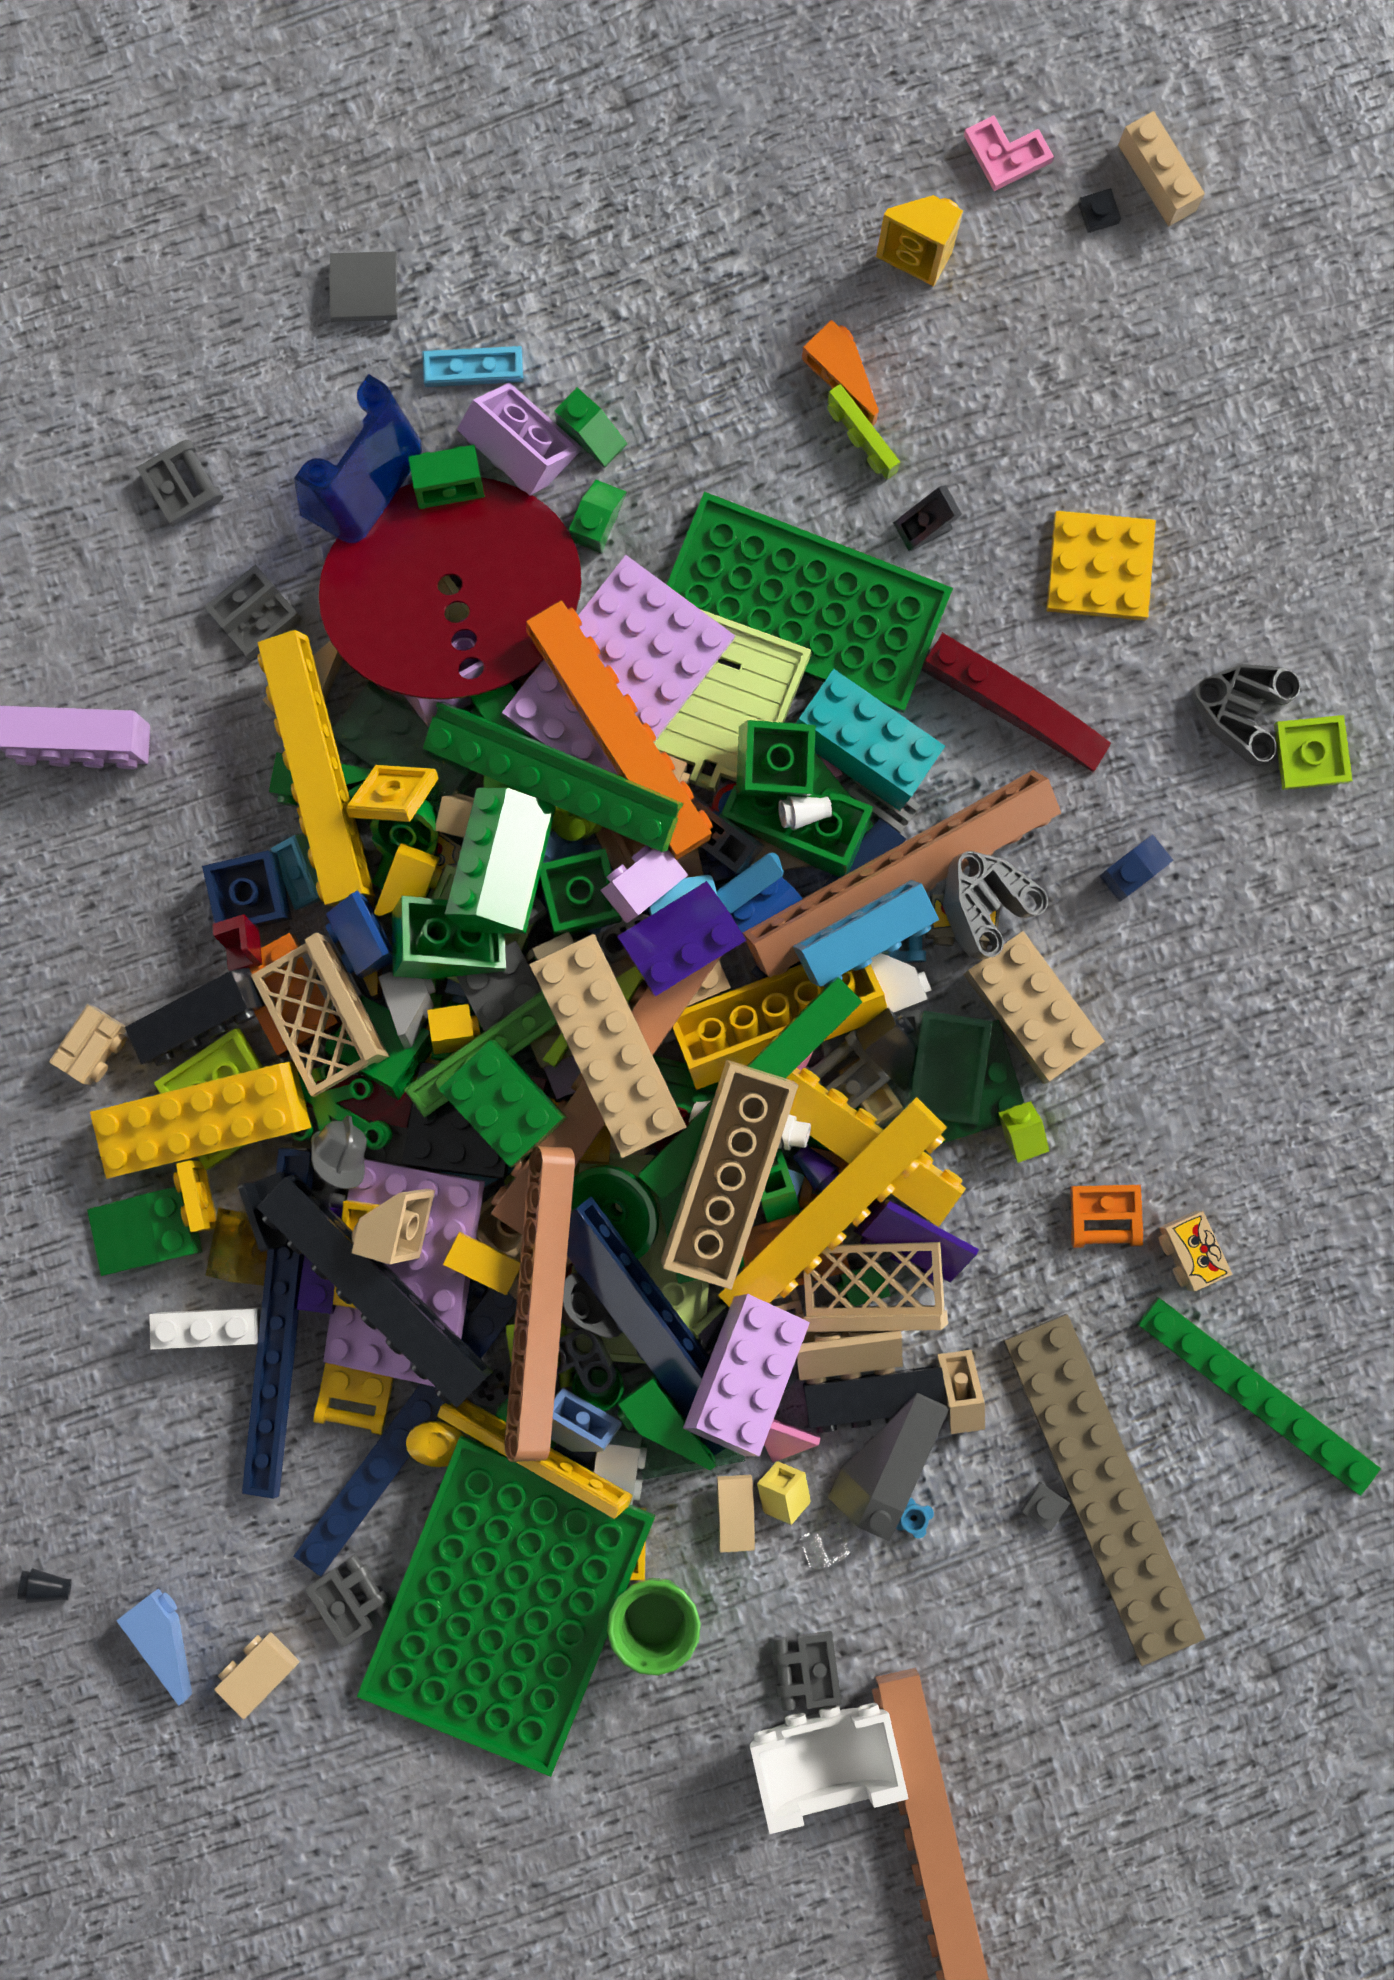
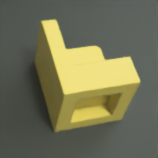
[757,1461,811,1525]

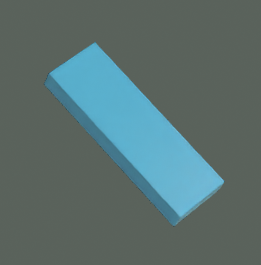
[422,346,524,387]

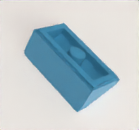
[717,852,784,913]

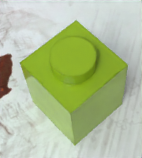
[999,1101,1050,1163]

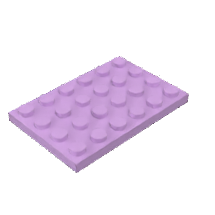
[502,555,735,776]
[323,1158,485,1387]

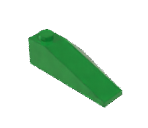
[721,785,873,878]

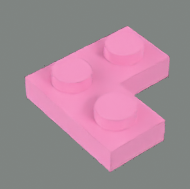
[964,115,1054,191]

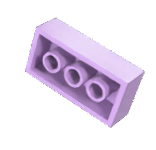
[0,706,150,769]
[683,1294,810,1456]

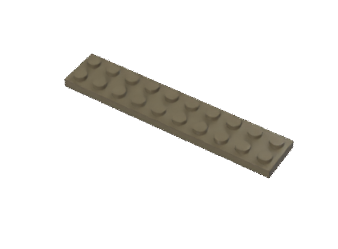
[1003,1314,1206,1666]

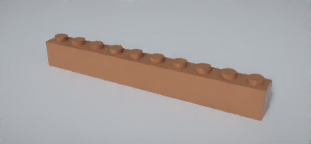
[742,770,1061,978]
[491,956,721,1235]
[871,1668,989,1980]

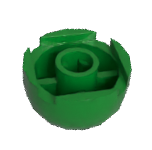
[370,800,440,860]

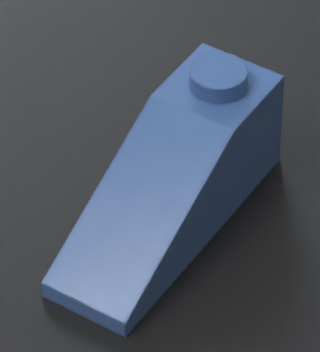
[116,1588,192,1706]

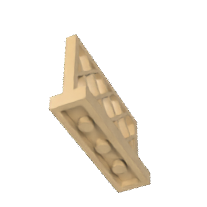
[251,933,389,1097]
[803,1242,948,1332]

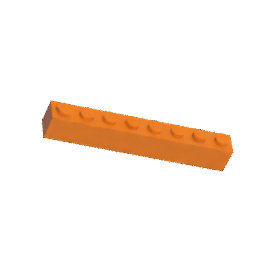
[526,600,713,860]

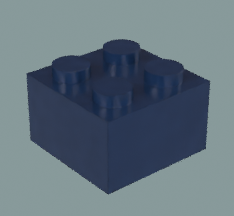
[202,850,292,927]

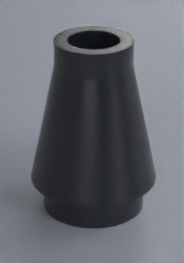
[17,1568,72,1604]

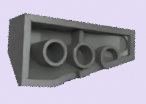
[828,1393,949,1541]

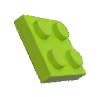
[1274,715,1353,790]

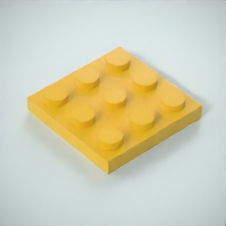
[1046,511,1156,621]

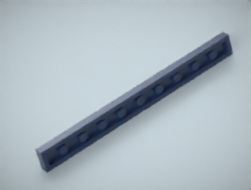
[242,1148,314,1499]
[293,1288,517,1577]

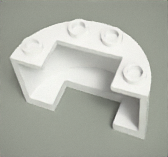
[750,1703,909,1834]

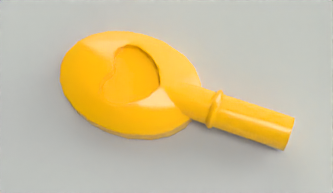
[406,1421,489,1467]

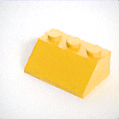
[876,195,963,287]

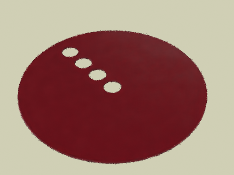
[319,477,582,699]

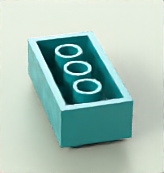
[796,669,945,811]

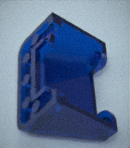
[294,374,422,543]

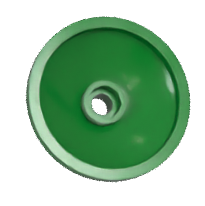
[571,1165,659,1260]

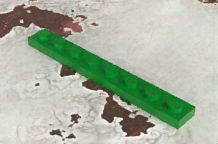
[1137,1297,1381,1496]

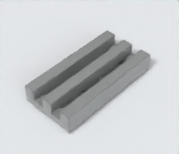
[847,781,921,834]

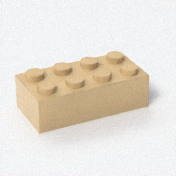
[963,931,1105,1084]

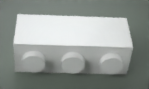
[149,1307,262,1350]

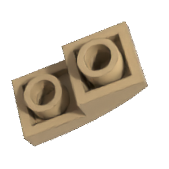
[717,1475,755,1553]

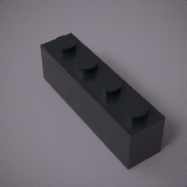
[124,968,265,1066]
[803,1365,947,1433]

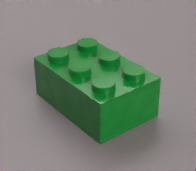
[438,1040,567,1167]

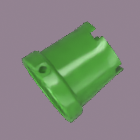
[607,1577,701,1676]

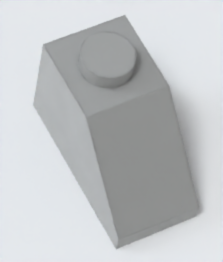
[378,972,436,1049]

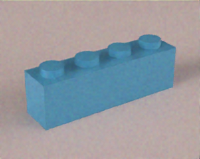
[793,880,939,987]

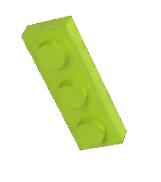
[827,384,900,480]

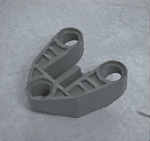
[1192,664,1301,766]
[943,851,1048,960]

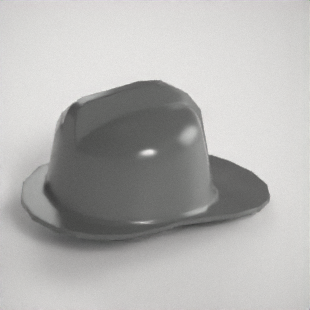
[311,1115,367,1189]
[561,1273,622,1338]

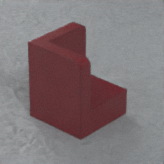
[212,914,262,971]

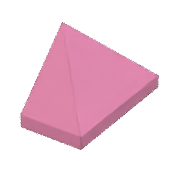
[764,1419,821,1462]

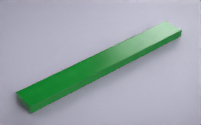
[637,977,862,1200]

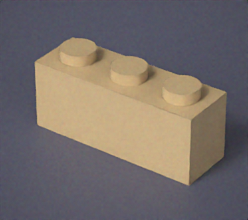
[1118,111,1205,227]

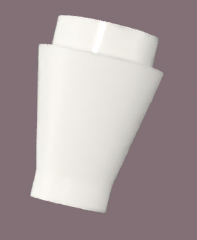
[779,796,832,830]

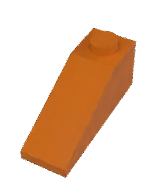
[802,320,879,425]

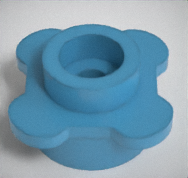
[896,1498,934,1539]

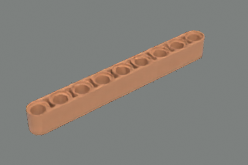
[505,1146,575,1462]

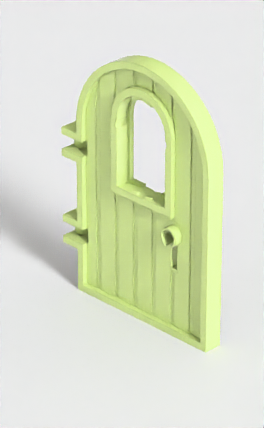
[654,609,811,792]

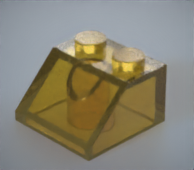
[205,1207,268,1286]

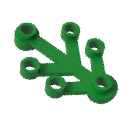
[290,1060,393,1150]

